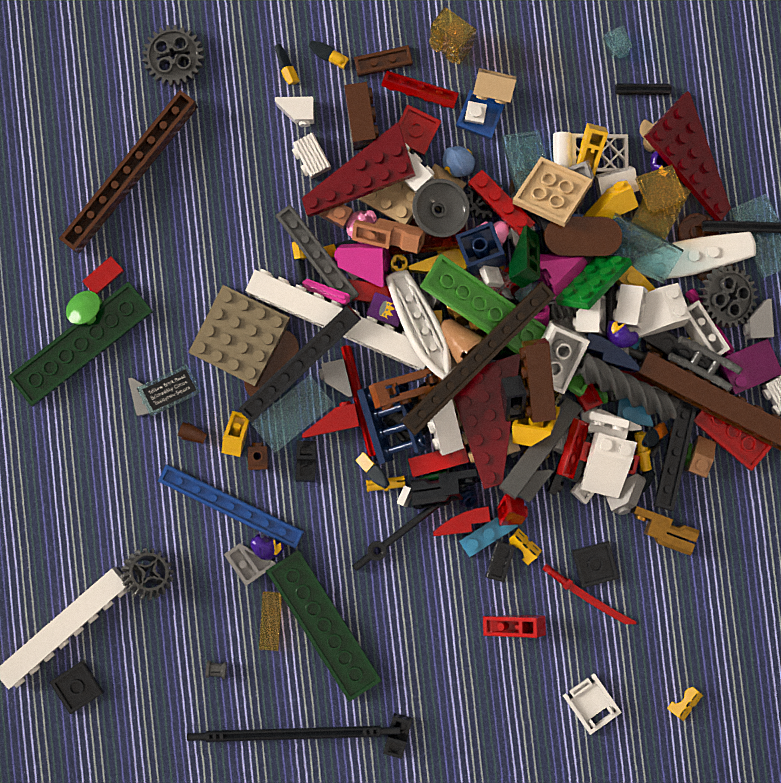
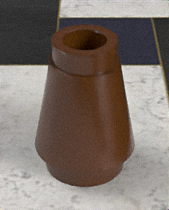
[177,422,207,444]

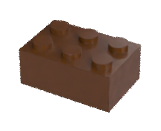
[344,82,379,151]

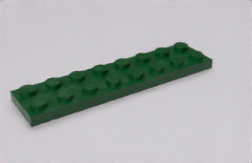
[8,281,153,407]
[266,549,382,702]

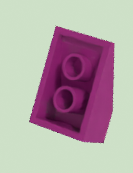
[718,339,781,395]

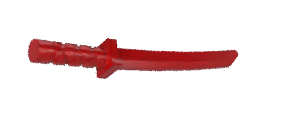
[542,564,636,624]

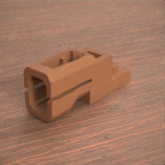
[352,218,426,254]

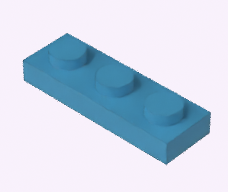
[459,516,518,557]

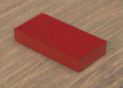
[82,256,124,295]

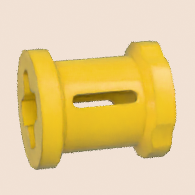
[391,255,408,272]

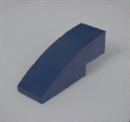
[584,333,640,373]

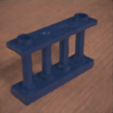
[357,383,427,464]

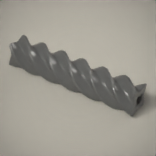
[573,354,680,423]

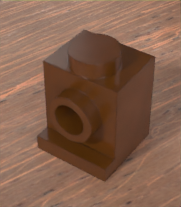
[248,442,269,470]

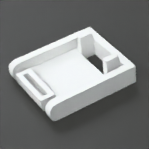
[563,673,622,735]

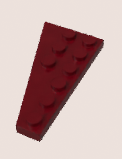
[302,122,416,217]

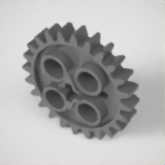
[142,25,205,87]
[698,266,758,328]

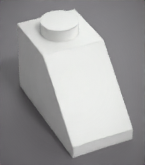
[275,97,314,127]

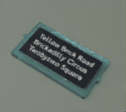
[137,364,201,416]

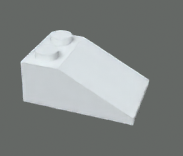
[627,283,691,338]
[542,321,590,394]
[580,432,637,498]

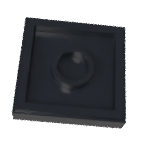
[571,541,619,588]
[50,660,104,714]

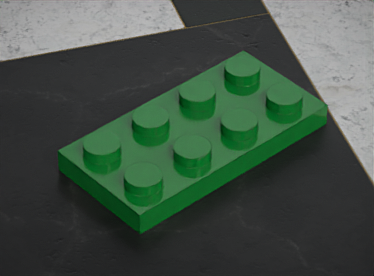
[555,255,632,310]

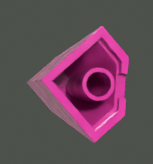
[334,243,391,287]
[537,253,587,300]

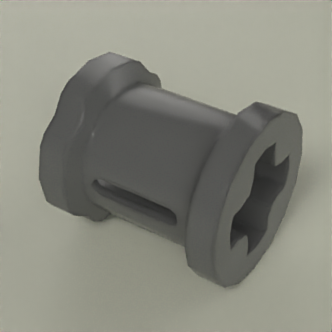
[205,660,227,679]

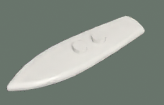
[632,232,756,279]
[386,270,451,379]

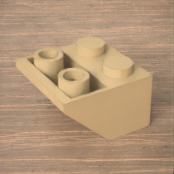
[473,68,516,104]

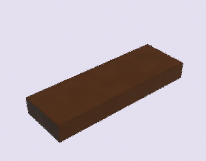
[354,45,413,77]

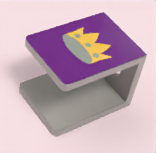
[367,292,400,329]

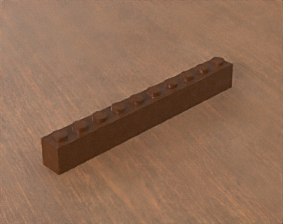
[59,90,198,254]
[634,352,781,451]

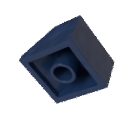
[455,222,507,277]

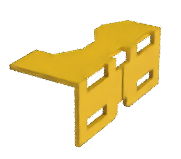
[509,528,542,565]
[667,687,703,721]

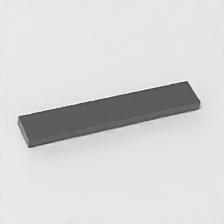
[275,204,359,307]
[499,397,583,499]

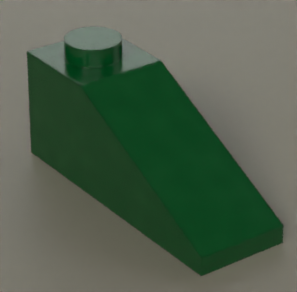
[509,225,540,288]

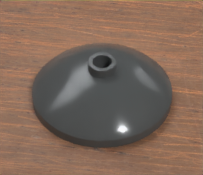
[412,179,469,237]

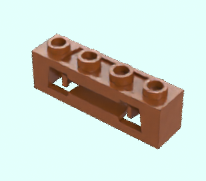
[369,368,442,410]

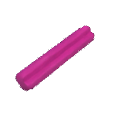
[302,279,350,305]

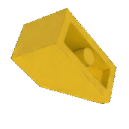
[221,411,250,457]

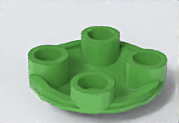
[66,291,102,325]

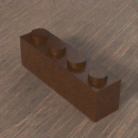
[519,338,557,423]

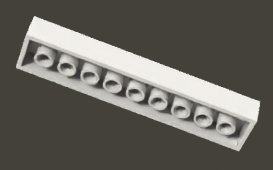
[245,269,426,371]

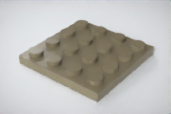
[188,285,291,387]

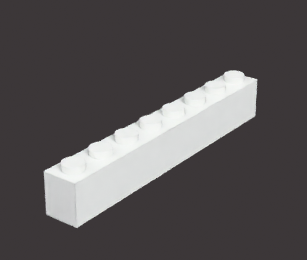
[0,567,129,689]

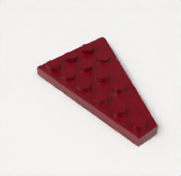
[644,91,731,221]
[453,354,521,489]

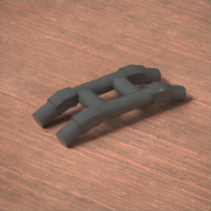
[668,336,743,391]

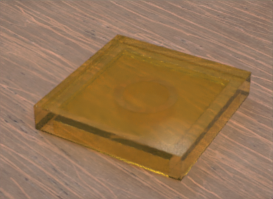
[635,165,687,213]

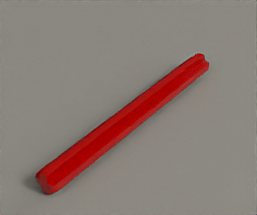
[341,345,376,457]

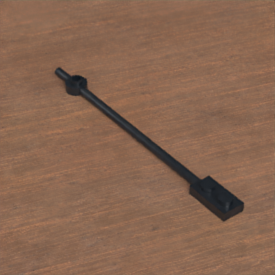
[352,444,528,572]

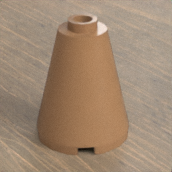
[440,319,484,364]

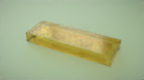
[259,591,282,651]

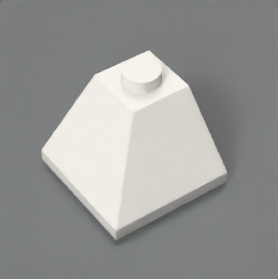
[573,295,606,336]

